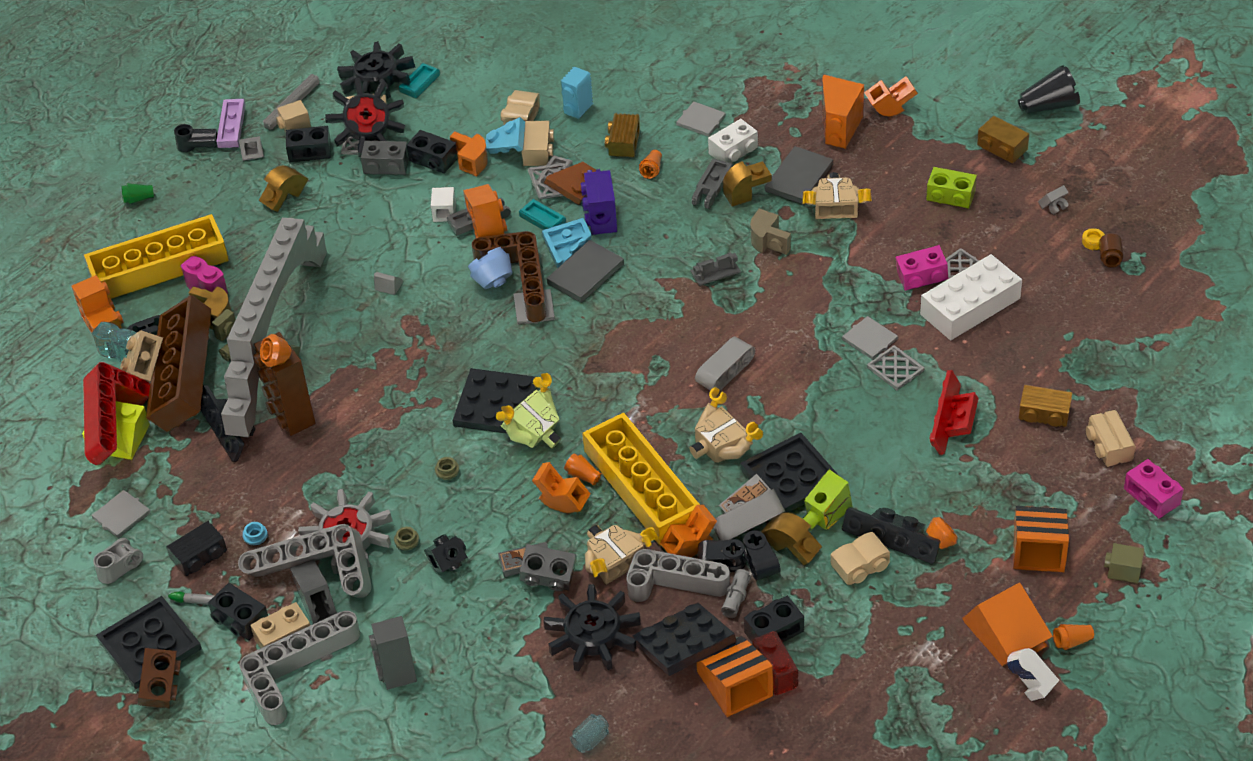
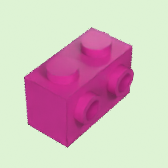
[896,245,949,291]
[1124,459,1184,519]

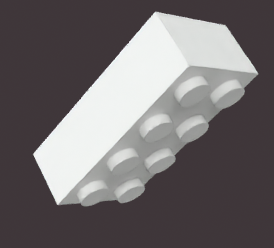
[920,254,1022,341]

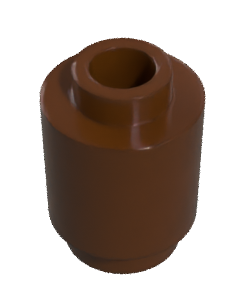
[1099,234,1124,267]

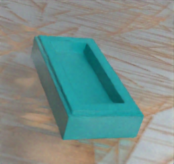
[399,63,440,98]
[519,199,566,230]

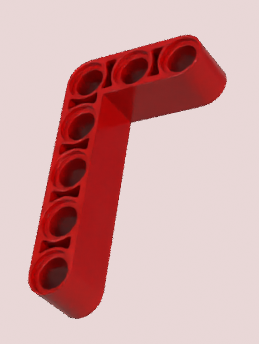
[83,362,150,465]

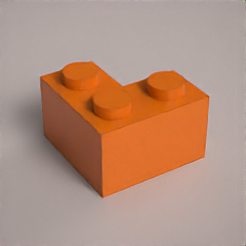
[463,184,507,238]
[71,275,124,344]

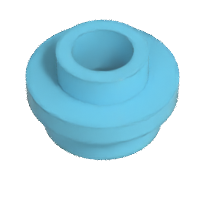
[243,522,268,545]

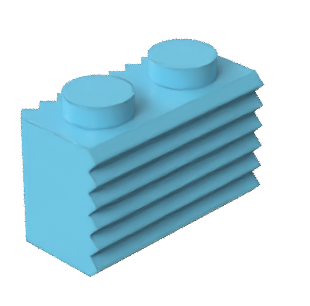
[561,67,593,119]

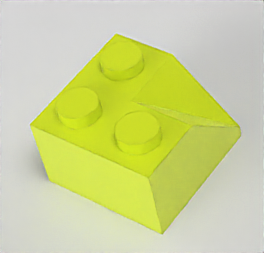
[82,401,150,460]

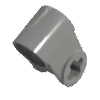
[93,538,143,584]

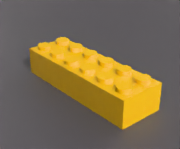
[84,214,229,299]
[582,412,700,546]

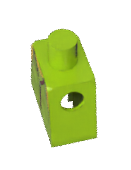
[802,470,853,531]

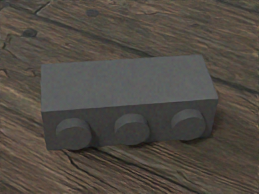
[369,616,417,690]

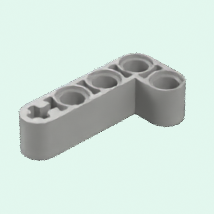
[627,549,730,602]

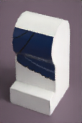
[1007,648,1059,701]

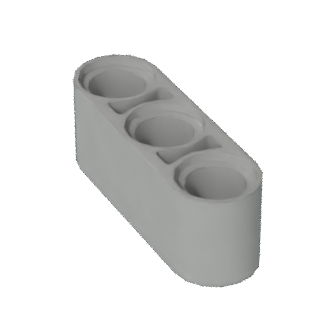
[695,336,755,391]
[713,489,785,540]

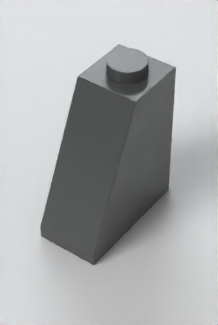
[290,559,337,625]

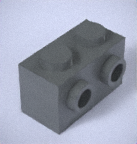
[361,141,409,175]

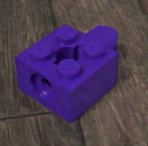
[581,169,617,235]

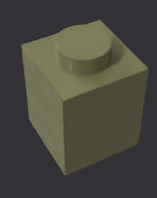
[1104,543,1144,584]

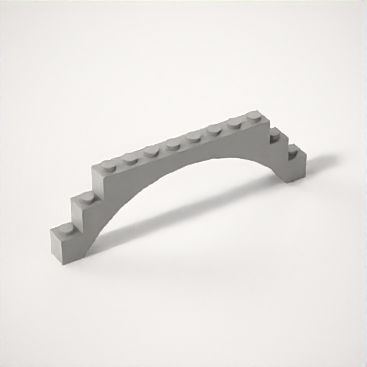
[221,217,327,437]

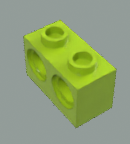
[926,167,977,208]

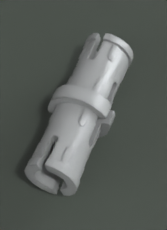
[721,569,751,618]

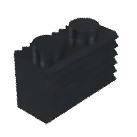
[166,520,227,576]

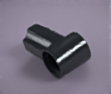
[174,124,218,152]

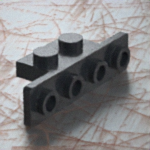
[200,385,256,462]
[842,507,941,564]

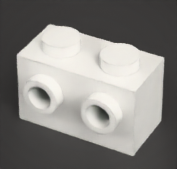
[708,119,758,163]

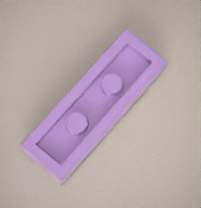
[216,99,245,148]

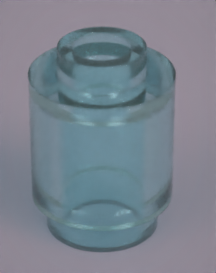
[570,714,609,753]

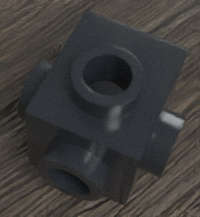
[424,534,468,572]

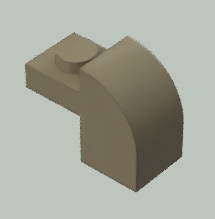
[750,209,791,255]

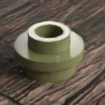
[435,457,459,480]
[394,527,419,550]

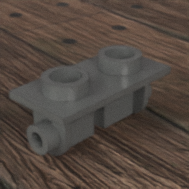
[690,252,741,286]

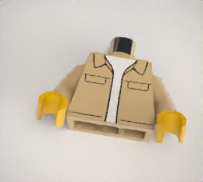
[802,172,872,219]
[689,387,763,463]
[585,525,659,585]

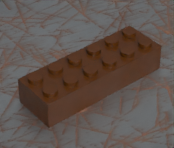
[146,295,211,432]

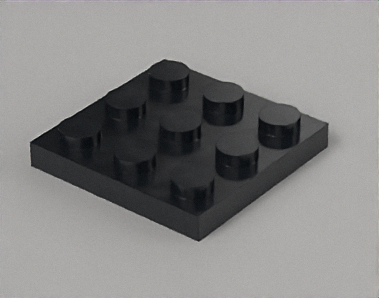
[452,368,538,433]
[740,432,839,513]
[96,596,202,689]
[632,603,737,676]

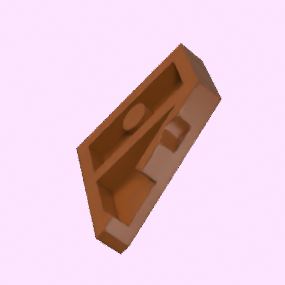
[544,162,596,205]

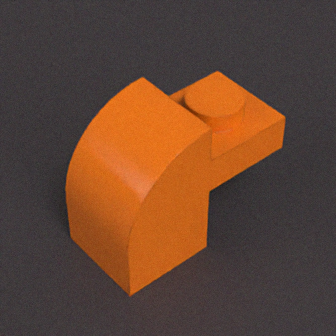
[864,76,918,116]
[450,131,488,176]
[532,462,591,513]
[660,505,717,557]

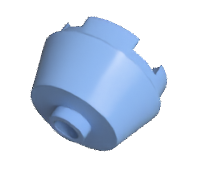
[468,247,513,289]

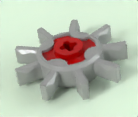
[298,489,393,574]

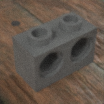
[520,544,576,592]

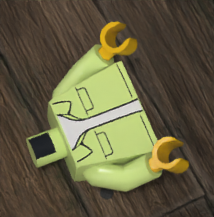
[496,373,562,448]

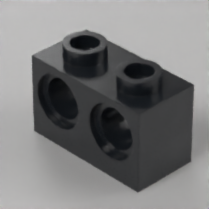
[286,126,331,163]
[406,130,458,174]
[208,583,268,641]
[744,595,804,653]

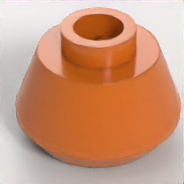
[260,334,291,367]
[926,517,958,549]

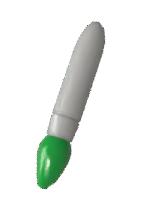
[168,591,215,605]

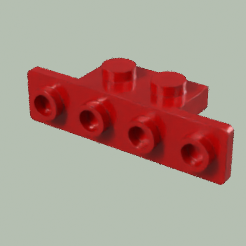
[930,370,979,455]

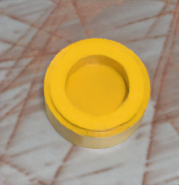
[1082,229,1105,250]

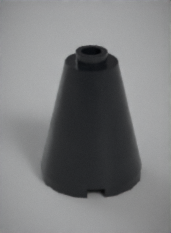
[1017,65,1080,114]

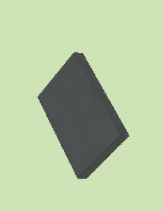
[765,146,833,205]
[547,240,624,303]

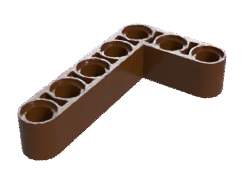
[472,231,546,322]

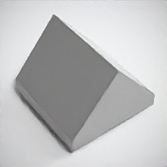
[239,136,264,161]
[374,272,403,295]

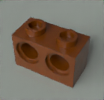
[138,648,181,709]

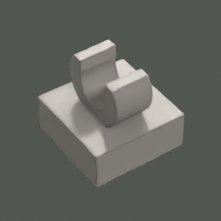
[1038,185,1068,215]

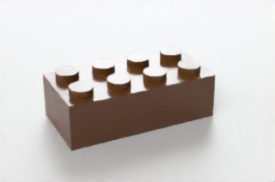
[253,332,316,436]

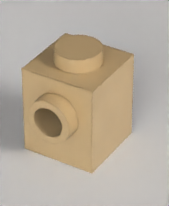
[276,100,311,132]

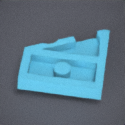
[486,117,525,154]
[542,218,591,268]

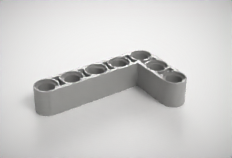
[238,524,371,598]
[239,611,360,725]

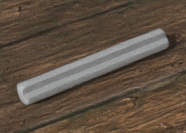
[263,74,320,130]

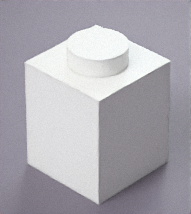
[431,187,456,222]

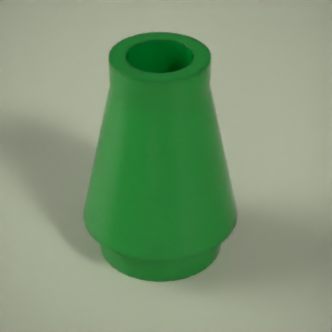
[121,183,154,204]

